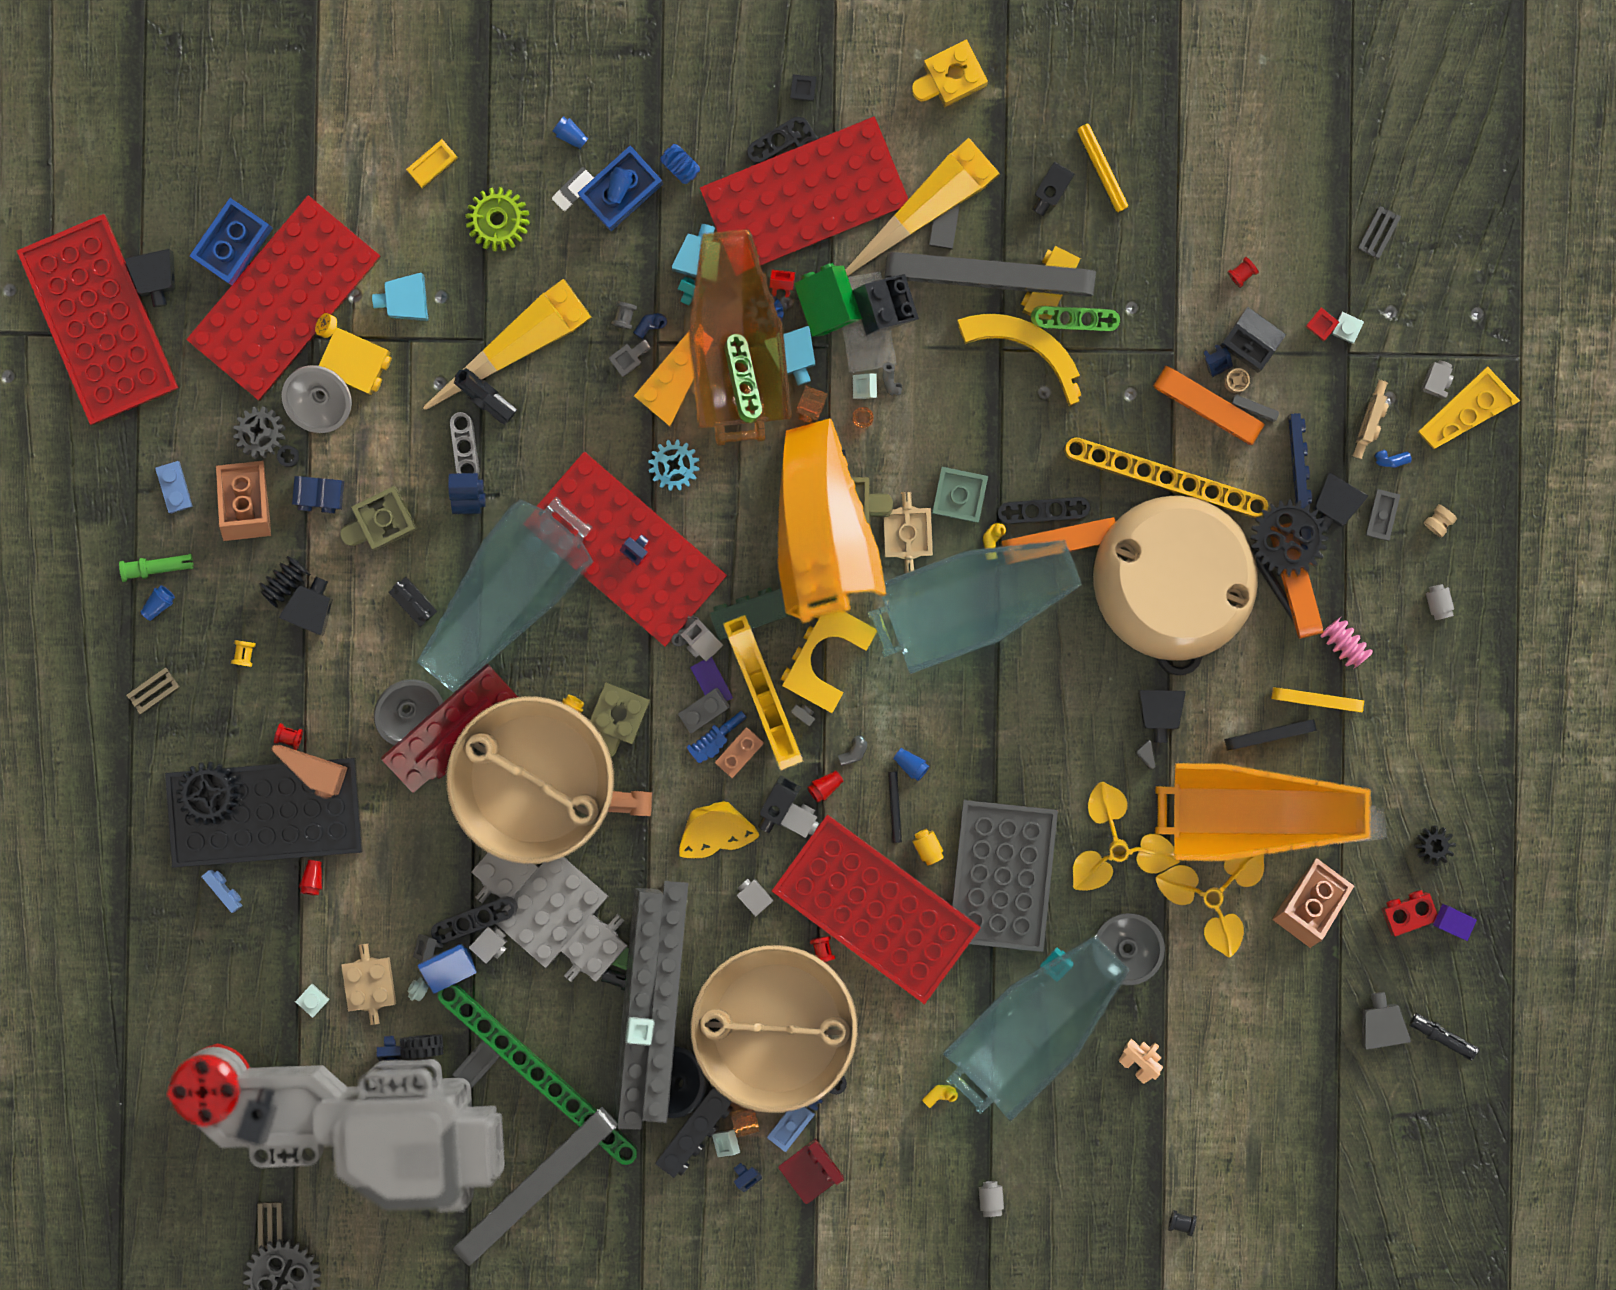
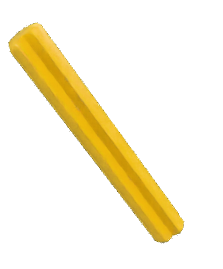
[1077,124,1128,212]

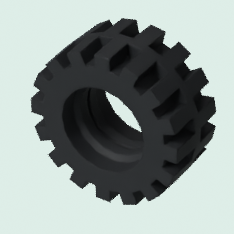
[400,1034,444,1059]

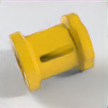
[231,640,256,667]

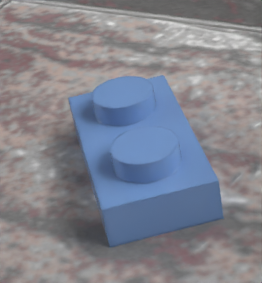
[155,461,193,514]
[201,869,243,913]
[767,1106,815,1152]

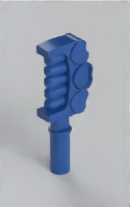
[687,710,747,763]

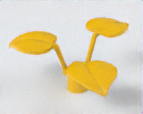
[1073,782,1179,891]
[1156,854,1264,957]

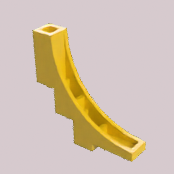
[723,615,803,770]

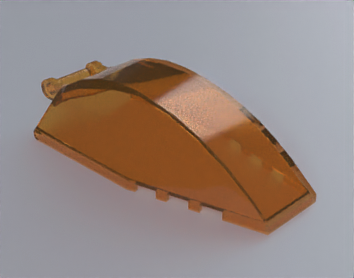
[689,230,792,446]

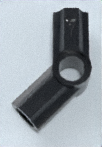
[454,368,517,425]

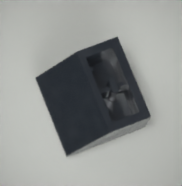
[852,274,919,336]
[1220,307,1286,373]

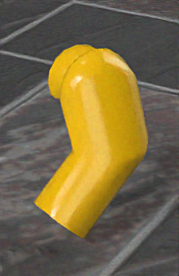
[983,523,1006,557]
[922,1085,958,1108]

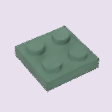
[932,467,988,523]

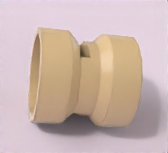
[1224,368,1250,394]
[1424,504,1457,538]

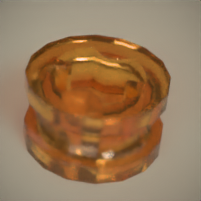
[852,407,874,429]

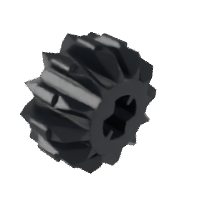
[1414,825,1456,866]

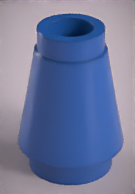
[552,116,588,149]
[607,167,633,204]
[140,585,175,621]
[893,748,930,781]

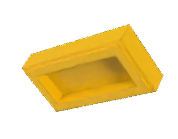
[406,139,458,188]

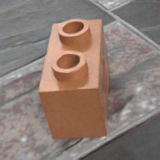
[715,727,764,778]

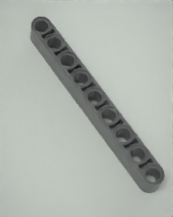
[884,252,1096,297]
[452,1107,618,1267]

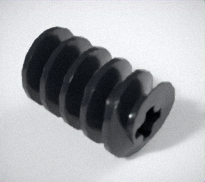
[259,556,311,608]

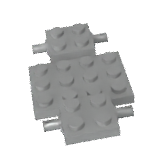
[472,852,628,982]

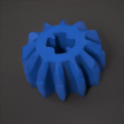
[660,144,700,184]

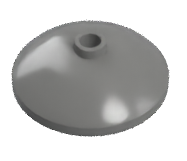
[282,365,352,433]

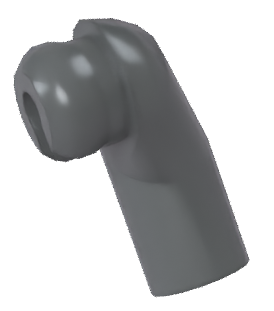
[882,363,902,396]
[671,616,699,647]
[838,735,867,766]

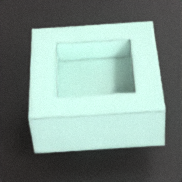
[1332,312,1364,344]
[853,373,877,399]
[295,984,330,1018]
[625,1017,654,1045]
[712,1130,740,1157]

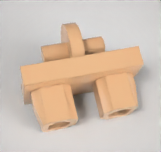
[1119,1039,1163,1084]

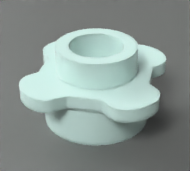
[407,977,429,1001]

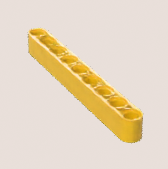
[1064,438,1268,518]

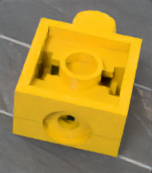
[912,39,988,107]

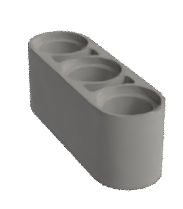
[450,412,480,476]

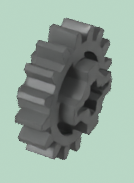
[233,406,286,459]

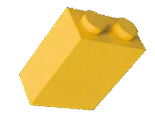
[319,327,392,395]

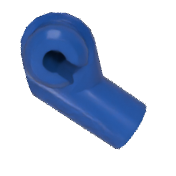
[1375,450,1411,468]

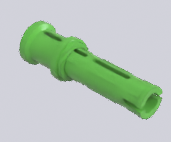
[119,554,194,582]

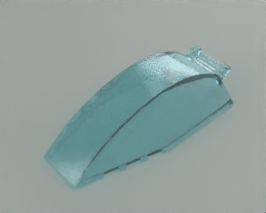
[867,540,1082,674]
[942,936,1129,1121]

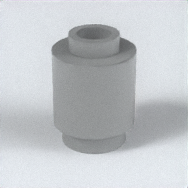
[1426,584,1454,620]
[979,1181,1004,1217]

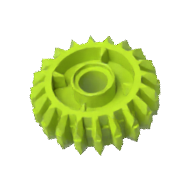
[466,187,530,252]

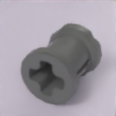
[611,301,637,330]

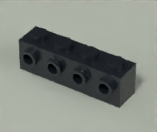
[655,1086,733,1178]

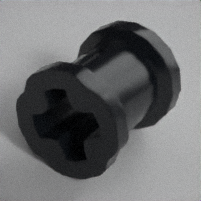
[1168,1210,1197,1237]

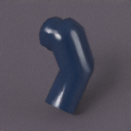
[633,313,667,339]

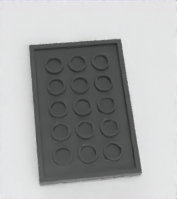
[952,800,1058,952]

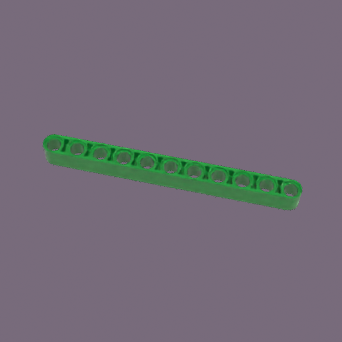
[438,984,638,1165]

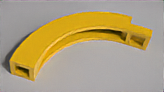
[957,314,1081,406]

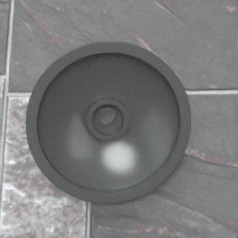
[374,679,443,745]
[1093,913,1165,985]

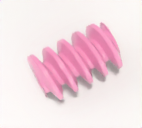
[1320,617,1373,669]

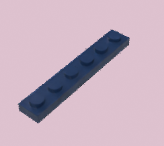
[1288,413,1312,550]

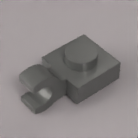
[609,340,651,377]

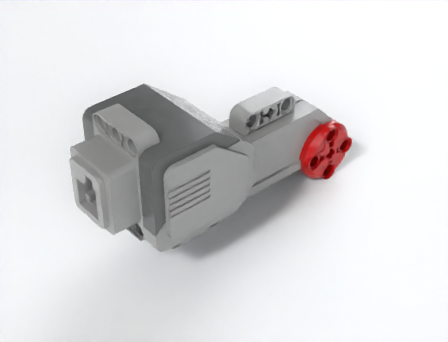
[168,1043,504,1212]

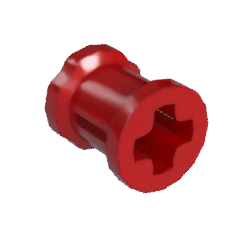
[1227,257,1259,288]
[274,723,303,750]
[810,935,836,962]

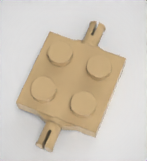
[1353,380,1389,459]
[884,492,933,573]
[341,943,396,1025]

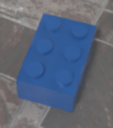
[578,145,663,232]
[190,198,273,285]

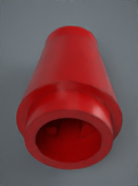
[807,770,844,803]
[299,860,322,896]

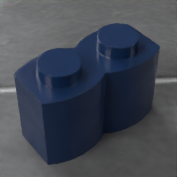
[448,473,486,514]
[292,476,344,514]

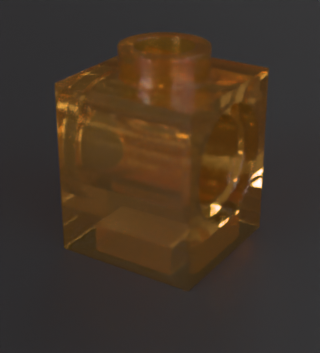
[795,385,828,424]
[730,1108,760,1138]

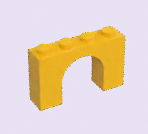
[780,603,878,713]

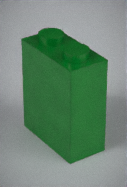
[794,263,862,337]

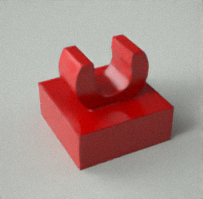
[769,270,795,298]
[1305,307,1340,342]

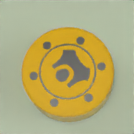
[315,313,337,338]

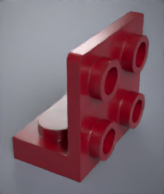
[778,1138,844,1204]

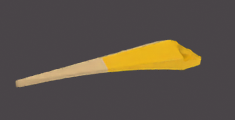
[845,138,1000,276]
[423,279,592,409]

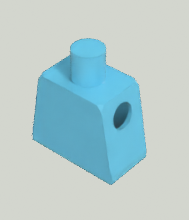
[672,224,720,283]
[372,273,428,321]
[766,326,815,386]

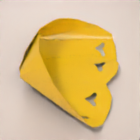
[679,801,759,858]

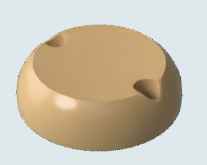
[1093,496,1258,660]
[447,697,614,863]
[691,945,857,1112]

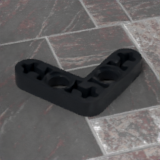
[748,117,818,163]

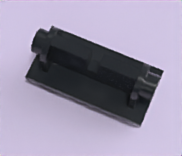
[389,577,438,627]

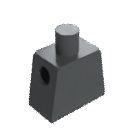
[1362,992,1411,1050]

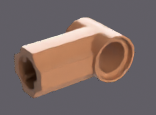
[608,791,652,816]

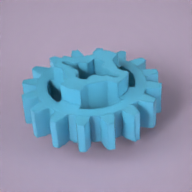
[648,440,700,491]

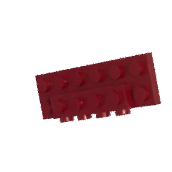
[381,664,519,793]

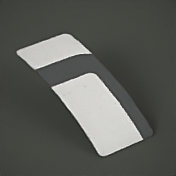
[552,168,594,211]

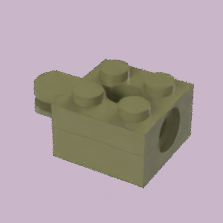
[851,477,893,523]
[340,486,418,551]
[590,682,651,757]

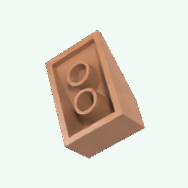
[216,461,271,541]
[272,745,348,798]
[1272,858,1354,948]

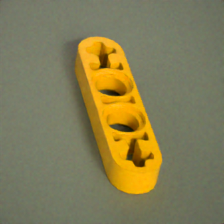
[1271,687,1364,713]

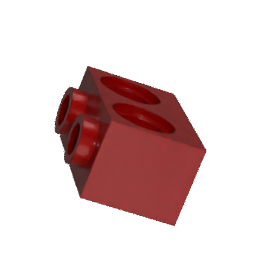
[1381,890,1438,936]

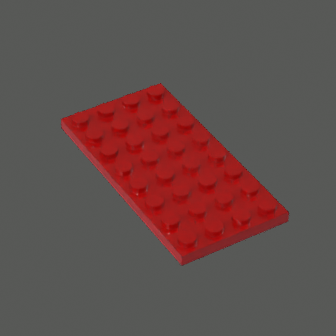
[700,116,908,276]
[186,195,381,401]
[17,214,179,425]
[522,451,727,647]
[772,815,981,1005]

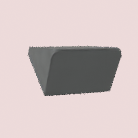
[1135,740,1156,769]

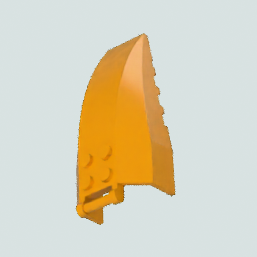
[778,418,886,622]
[1155,763,1370,861]

